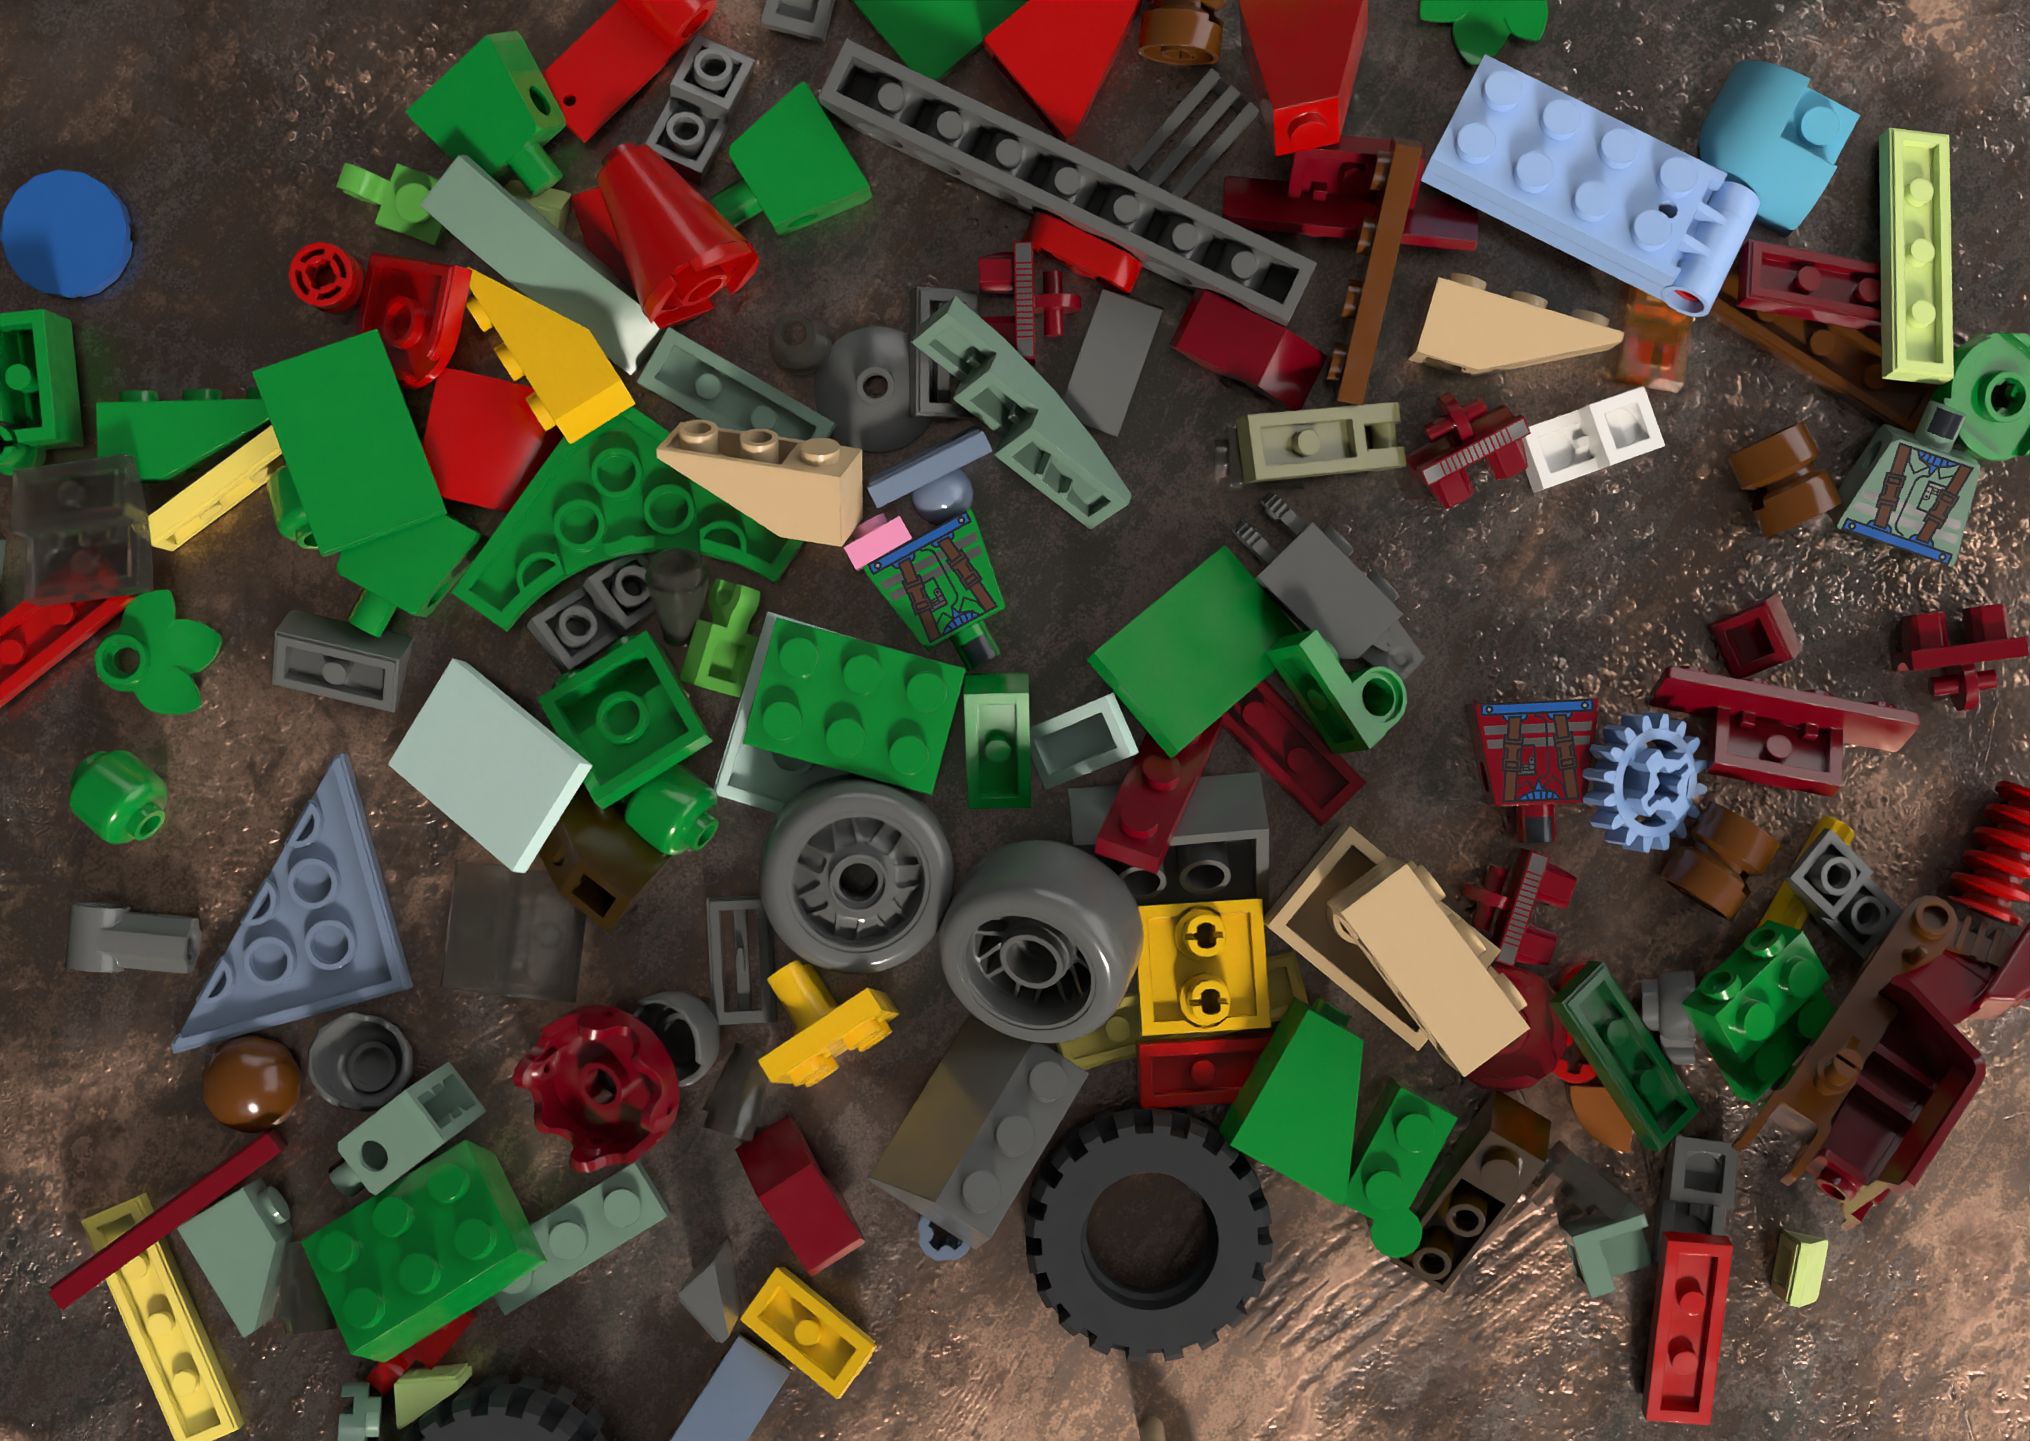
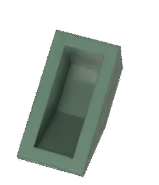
[177,1177,294,1338]

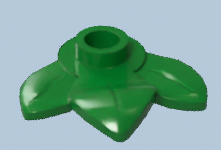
[1419,0,1548,67]
[94,589,223,715]

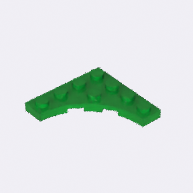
[451,406,806,632]

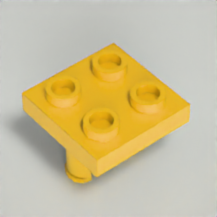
[1136,899,1271,1036]
[758,960,900,1087]

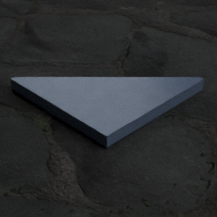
[171,753,413,1054]

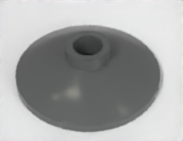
[814,326,934,453]

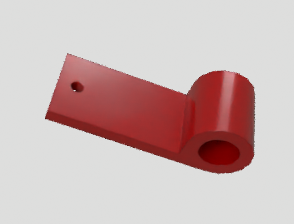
[542,0,717,143]

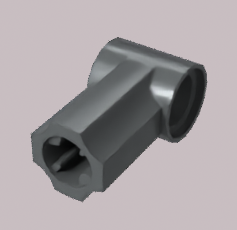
[65,902,202,974]

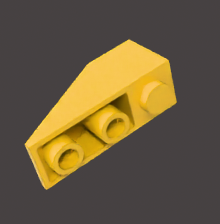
[466,267,636,444]

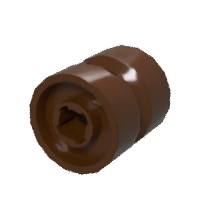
[1138,0,1226,66]
[1726,420,1843,538]
[1660,801,1781,922]

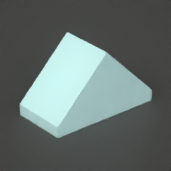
[1030,693,1139,790]

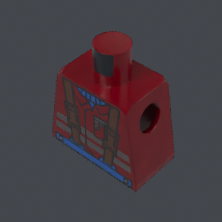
[1465,698,1599,843]

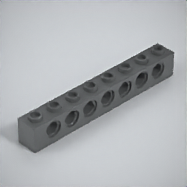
[818,39,1317,328]

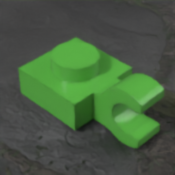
[336,163,447,249]
[679,578,760,698]

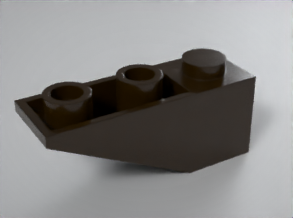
[538,782,672,933]
[1390,1091,1551,1293]

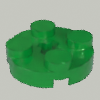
[1930,333,2030,460]

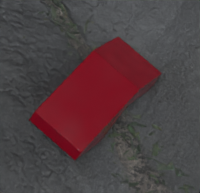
[1169,288,1328,411]
[735,1115,866,1277]

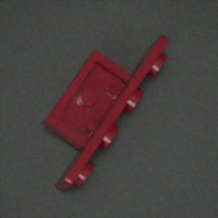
[1221,135,1479,251]
[1649,666,1919,797]

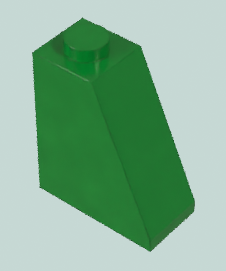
[1218,997,1364,1206]

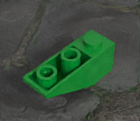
[96,387,272,485]

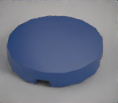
[0,169,133,298]

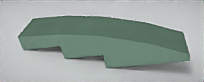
[420,155,674,375]
[911,296,1132,530]

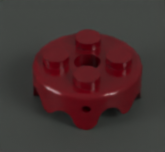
[513,1004,680,1172]

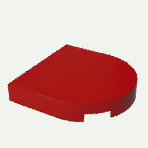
[356,252,472,389]

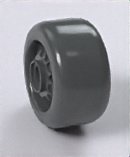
[758,774,955,975]
[939,840,1144,1043]

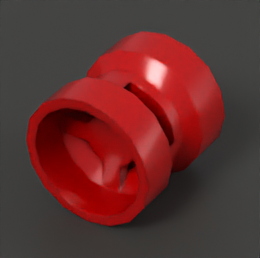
[289,242,366,316]

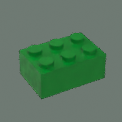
[742,617,966,795]
[301,1140,547,1363]

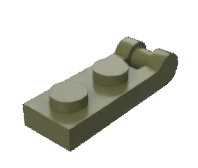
[1236,402,1407,483]

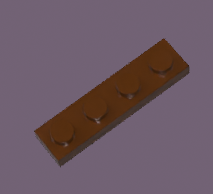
[1326,136,1422,406]

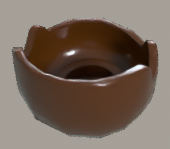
[202,1033,302,1133]

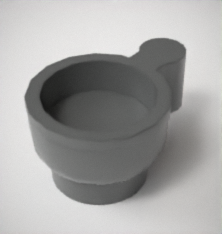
[1642,969,1696,1065]

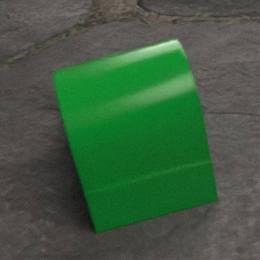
[1265,629,1407,755]
[964,672,1031,809]

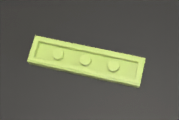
[1879,128,1954,385]

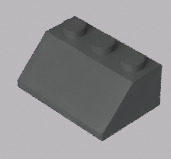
[1068,772,1269,914]
[867,1017,1089,1250]

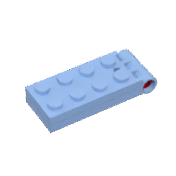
[1421,54,1761,317]

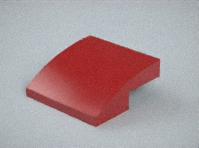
[422,367,564,513]

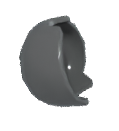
[633,990,720,1087]
[308,1012,413,1112]

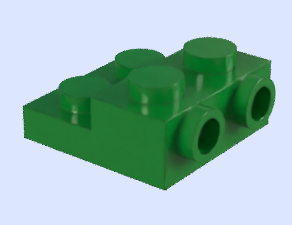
[537,631,713,809]
[1681,920,1833,1103]

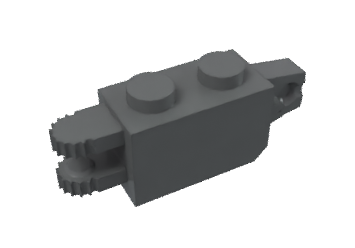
[1232,491,1425,681]

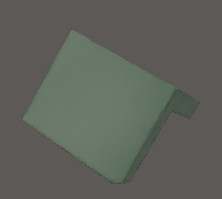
[1559,1202,1652,1299]

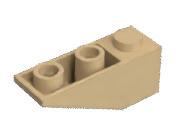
[1407,273,1625,378]
[656,420,863,547]

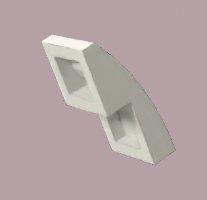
[1522,386,1665,493]

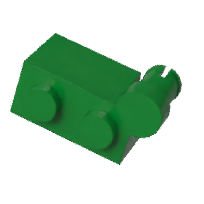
[0,309,84,478]
[1343,1077,1458,1258]

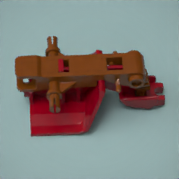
[1731,895,2030,1231]

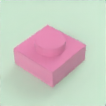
[843,513,913,573]

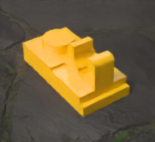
[740,1267,877,1399]

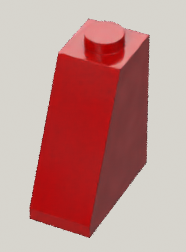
[983,0,1142,146]
[1238,0,1368,156]

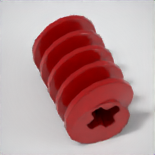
[1947,780,2030,927]

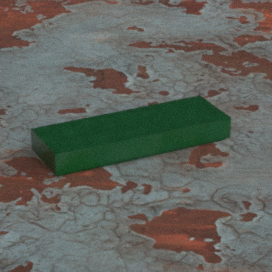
[1549,961,1700,1152]

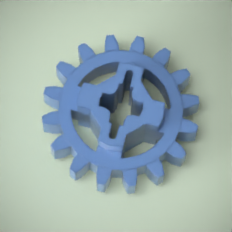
[1582,711,1707,853]

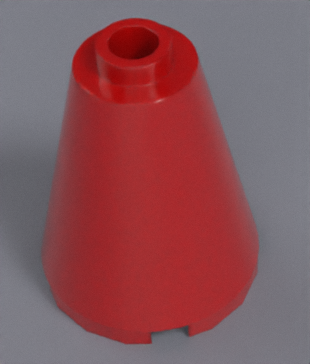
[597,143,760,329]

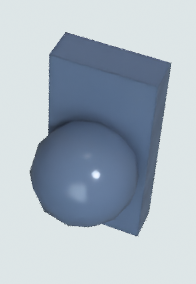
[866,425,993,525]

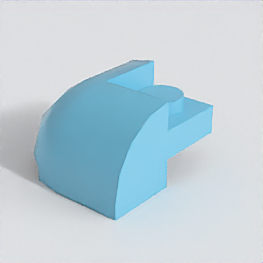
[1696,60,1860,238]

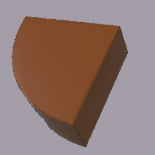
[1566,1083,1632,1152]

